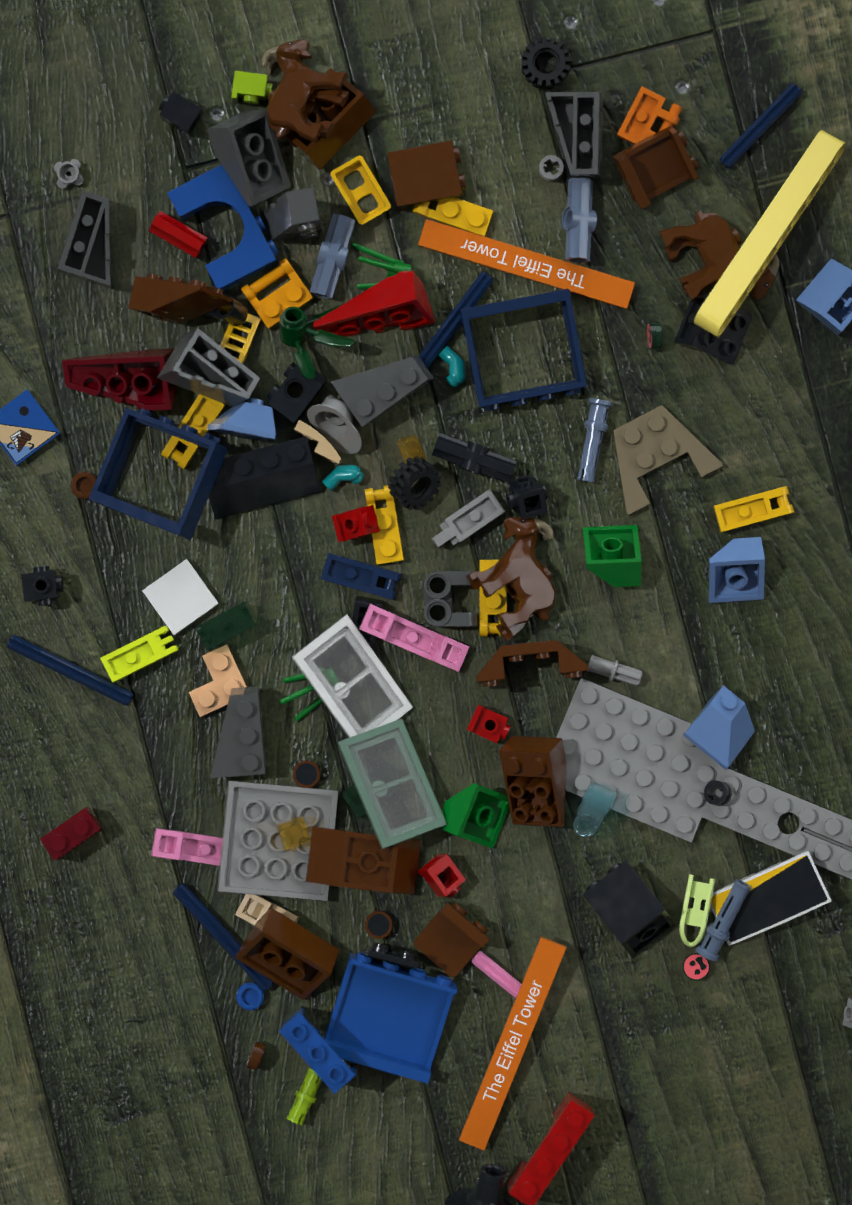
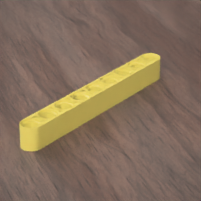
[694,130,846,337]

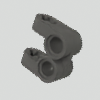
[424,571,478,627]

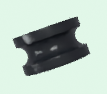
[704,780,732,806]

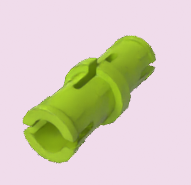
[286,1068,322,1126]

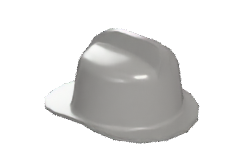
[307,395,362,454]

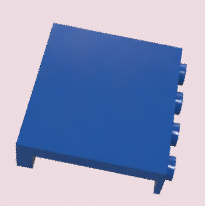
[324,952,457,1084]

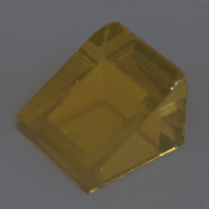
[397,435,426,464]
[275,815,311,851]

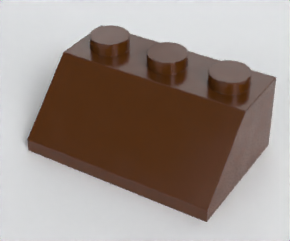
[284,68,377,170]
[235,908,339,1000]

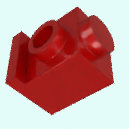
[332,505,380,543]
[467,705,511,743]
[417,854,466,898]

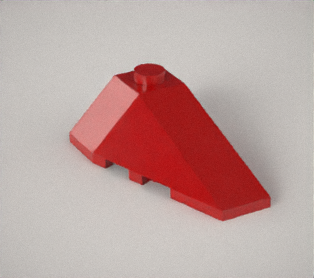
[313,270,435,336]

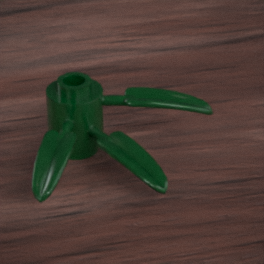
[280,304,355,380]

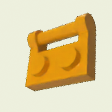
[240,258,314,329]

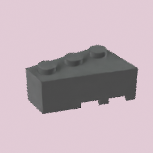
[545,92,603,180]
[263,187,322,242]
[56,190,111,289]
[157,328,260,407]
[331,356,434,427]
[210,686,266,778]

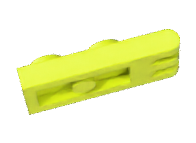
[100,625,179,683]

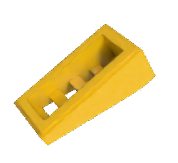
[220,314,261,364]

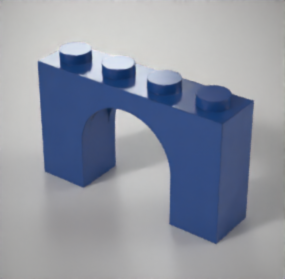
[167,165,279,291]

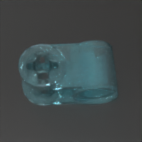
[573,781,617,837]

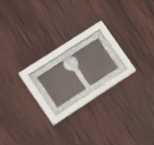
[292,614,413,738]

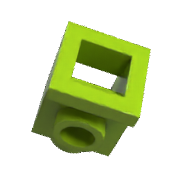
[231,71,273,104]

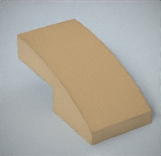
[294,420,342,465]
[235,894,299,925]

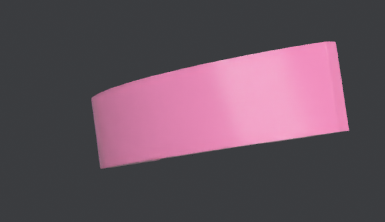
[359,604,469,672]
[151,828,222,866]

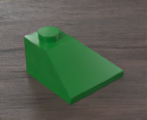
[583,525,642,587]
[440,783,509,849]

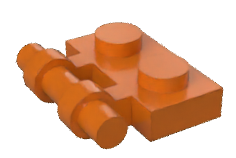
[617,86,682,145]

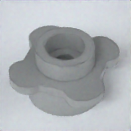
[54,159,84,189]

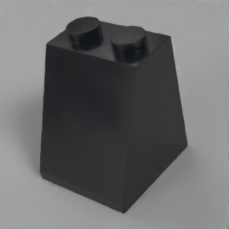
[583,861,676,958]

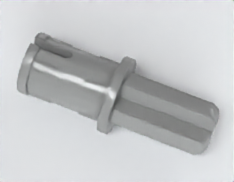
[587,655,642,686]

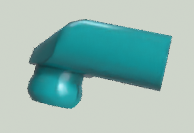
[439,346,466,387]
[322,465,364,491]

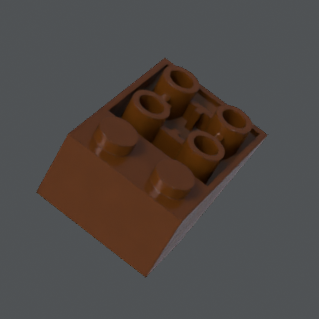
[128,273,233,324]
[499,736,567,827]

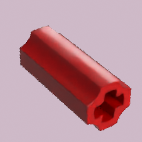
[148,211,208,259]

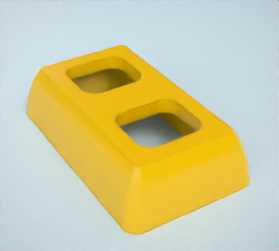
[331,156,391,224]

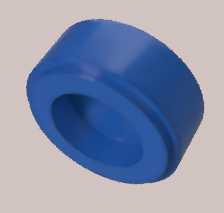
[236,982,264,1010]

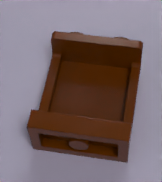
[612,126,699,209]
[387,140,466,210]

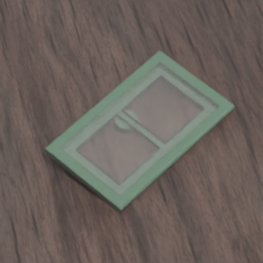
[337,719,447,850]

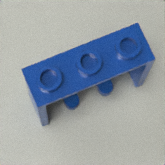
[279,1007,357,1094]

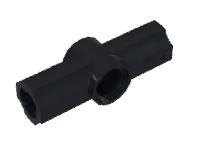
[432,433,517,483]

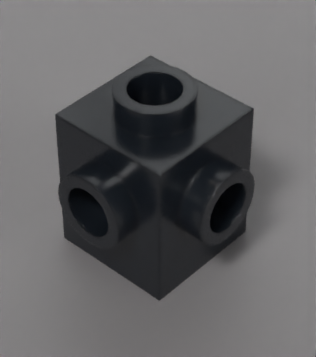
[506,476,548,520]
[21,566,64,606]

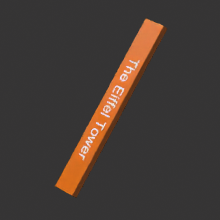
[418,219,635,310]
[459,936,567,1151]

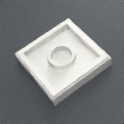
[142,559,219,635]

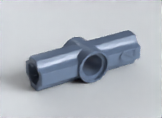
[561,177,597,263]
[310,214,356,300]

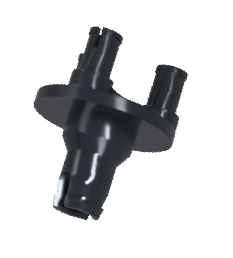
[444,1163,512,1205]

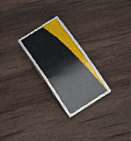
[710,851,831,946]

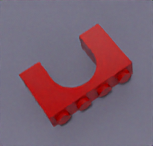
[507,1092,595,1205]

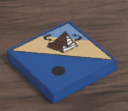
[0,389,61,466]

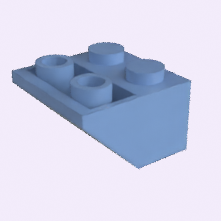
[796,258,852,336]

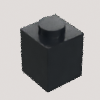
[158,91,203,136]

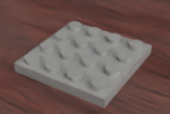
[217,780,338,901]

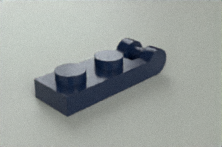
[321,553,402,601]

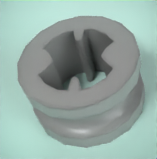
[539,155,564,181]

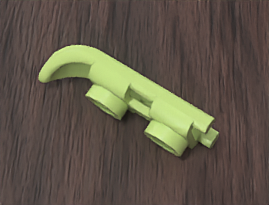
[679,874,715,947]

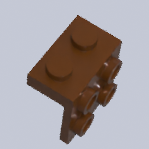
[414,902,490,977]

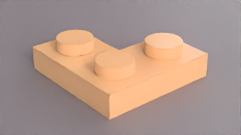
[189,644,247,717]

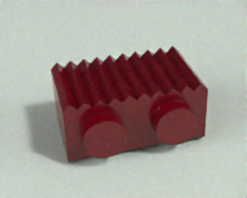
[40,807,102,860]

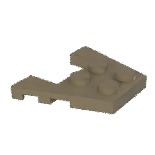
[613,405,723,515]

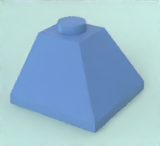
[207,398,276,440]
[709,537,765,603]
[683,685,755,770]

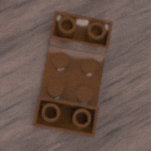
[476,640,588,687]
[306,826,421,894]

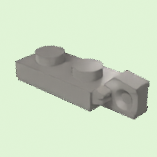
[432,489,505,548]

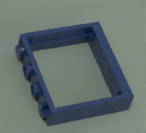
[459,289,587,411]
[89,408,229,541]

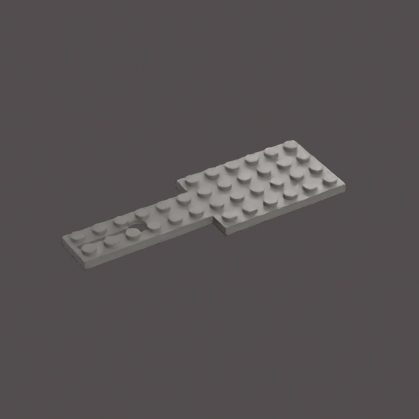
[556,678,852,879]

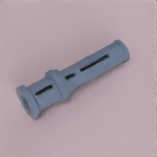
[577,398,613,483]
[696,879,751,961]

